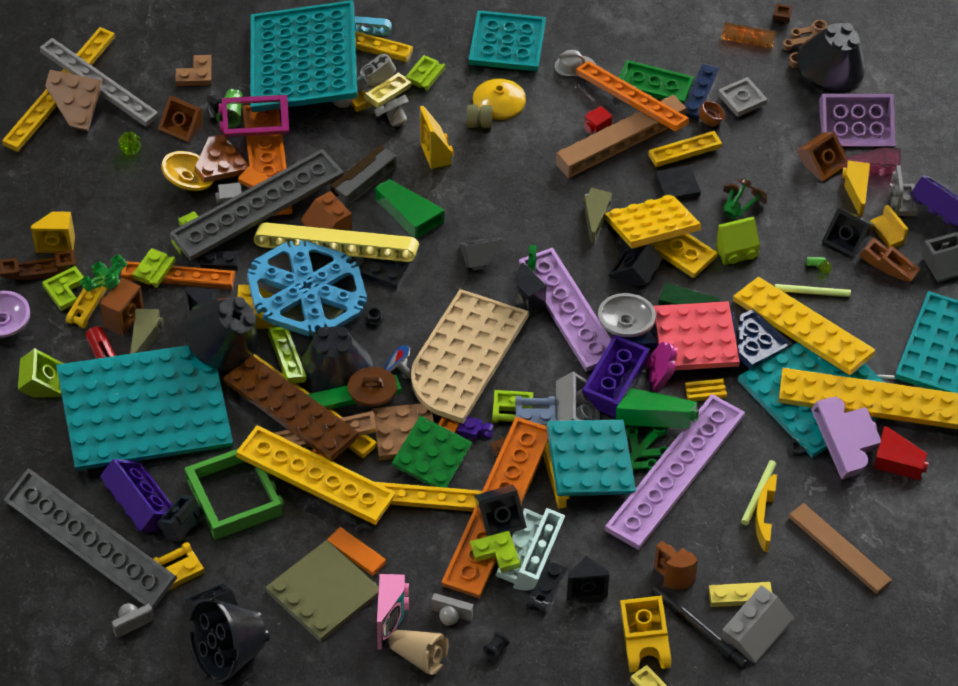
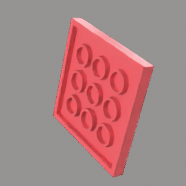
[653,301,740,370]

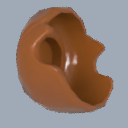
[699,100,726,127]

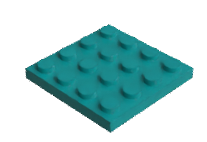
[469,10,546,71]
[546,420,636,496]

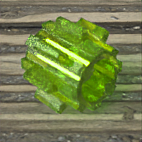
[119,131,141,155]

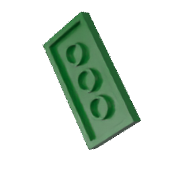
[619,60,694,105]

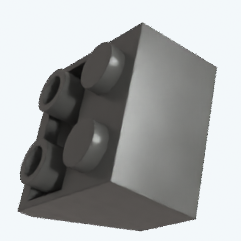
[922,232,958,282]

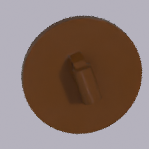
[348,367,397,406]

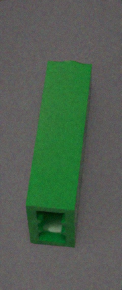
[375,179,444,239]
[616,388,699,428]

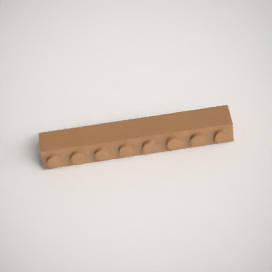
[556,95,686,178]

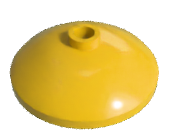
[473,79,526,120]
[161,151,214,191]

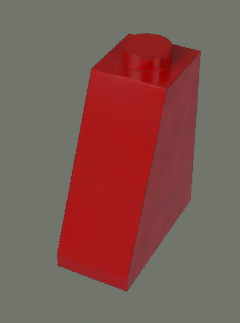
[874,426,929,480]

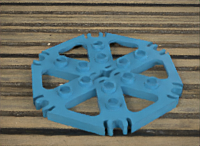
[247,240,367,336]

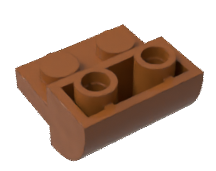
[654,541,698,590]

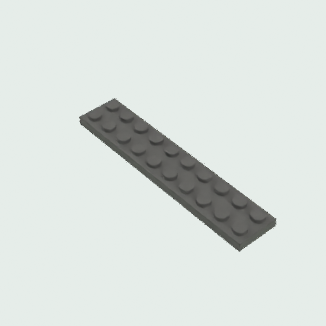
[170,149,344,261]
[4,468,178,610]

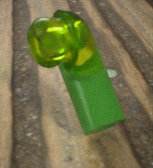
[806,257,832,273]

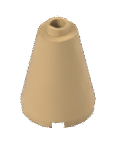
[388,630,449,675]

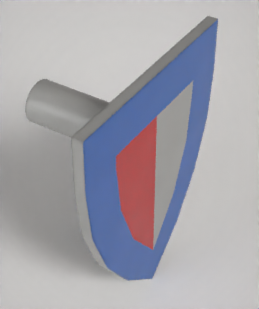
[383,345,411,379]

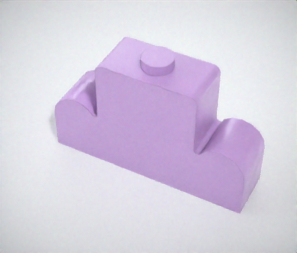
[811,397,881,479]

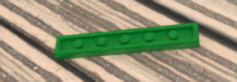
[307,375,402,410]

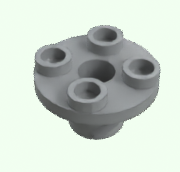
[374,95,409,127]

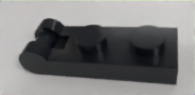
[526,561,568,614]

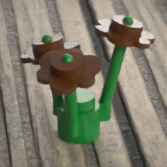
[723,178,767,219]

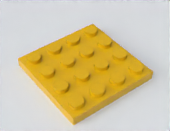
[605,195,701,248]

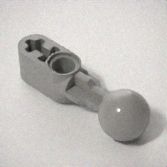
[333,54,396,108]

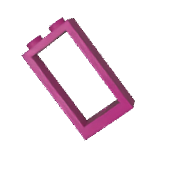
[219,95,289,137]

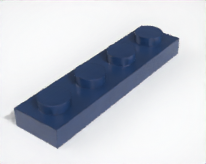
[685,64,719,121]

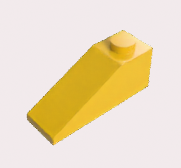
[842,161,870,216]

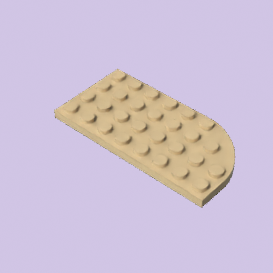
[411,289,529,423]

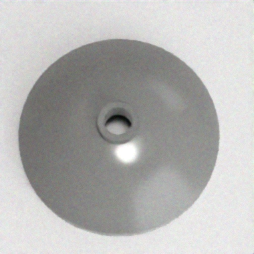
[598,293,656,337]

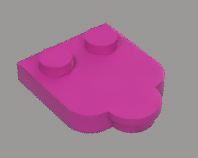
[646,342,677,392]

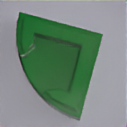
[528,245,537,272]

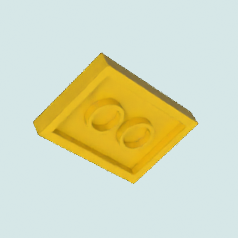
[651,233,718,278]

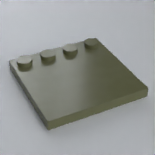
[265,540,379,642]

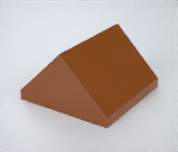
[158,96,203,142]

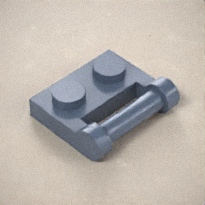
[515,396,556,426]

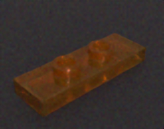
[722,22,776,48]

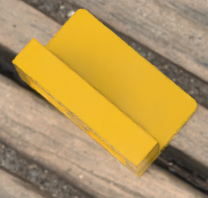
[870,205,908,248]

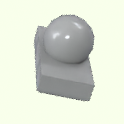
[432,593,473,626]
[112,603,154,638]

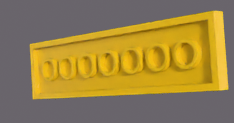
[733,277,875,375]
[236,425,396,525]

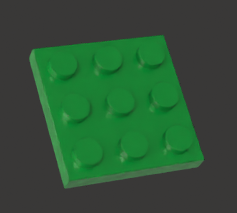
[391,415,472,488]

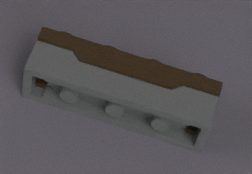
[330,145,397,208]

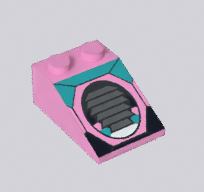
[377,574,409,649]

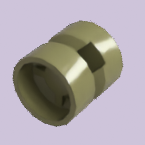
[467,105,493,129]

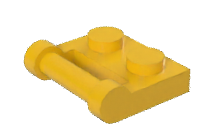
[153,542,205,590]

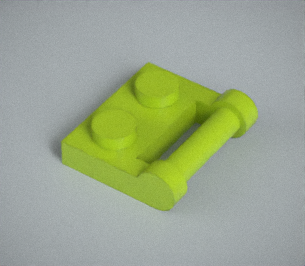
[492,390,533,423]

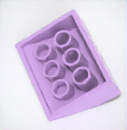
[819,94,895,147]

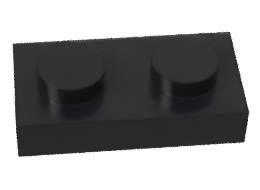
[200,250,239,270]

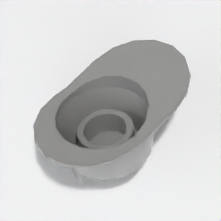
[554,50,596,77]

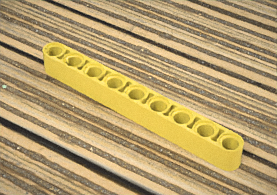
[254,223,419,262]

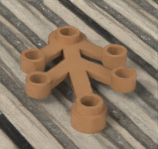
[783,20,827,69]

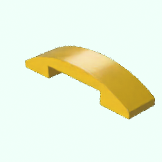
[755,474,777,552]

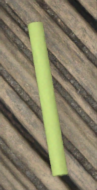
[775,284,851,297]
[741,460,776,525]

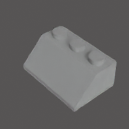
[556,371,600,421]
[722,585,794,664]

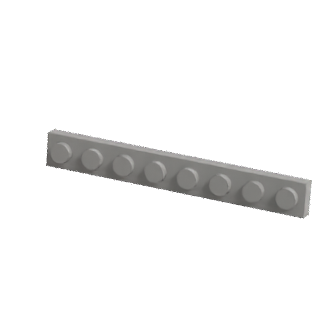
[40,38,158,127]

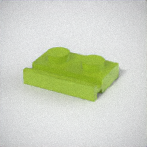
[405,55,445,91]
[132,248,176,288]

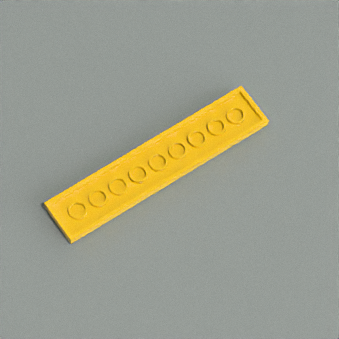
[778,368,958,429]

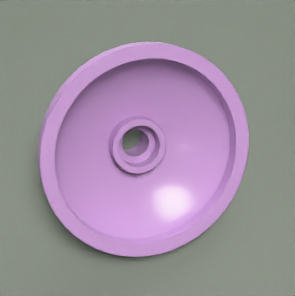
[0,291,30,338]

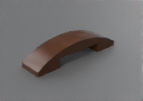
[0,250,76,280]

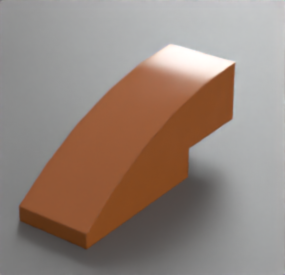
[859,238,920,282]

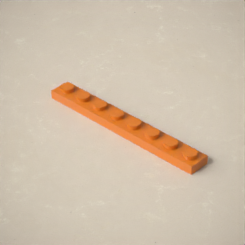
[576,61,689,132]

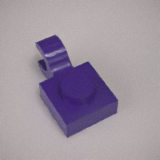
[458,416,494,440]

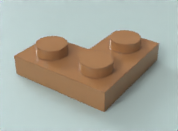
[175,55,212,86]

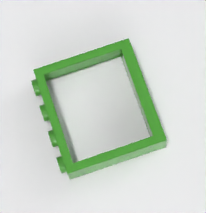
[185,449,284,540]

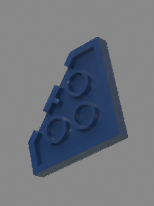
[738,309,792,370]

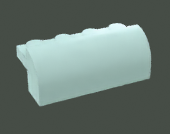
[496,508,565,591]

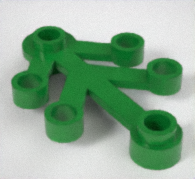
[79,254,128,292]
[626,426,668,471]

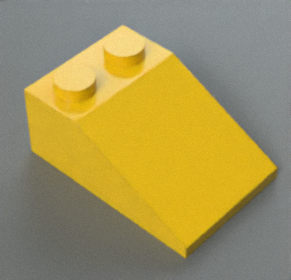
[420,106,454,169]

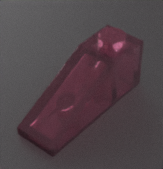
[845,147,901,177]

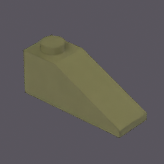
[583,187,612,244]
[130,309,163,354]

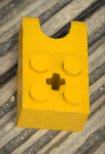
[620,595,671,672]

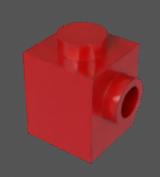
[584,106,613,134]

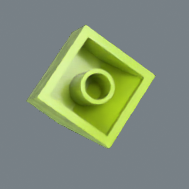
[716,216,760,265]
[18,348,64,398]

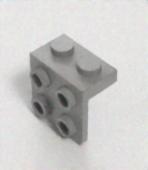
[889,165,918,216]

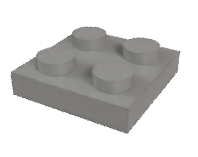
[718,77,768,117]

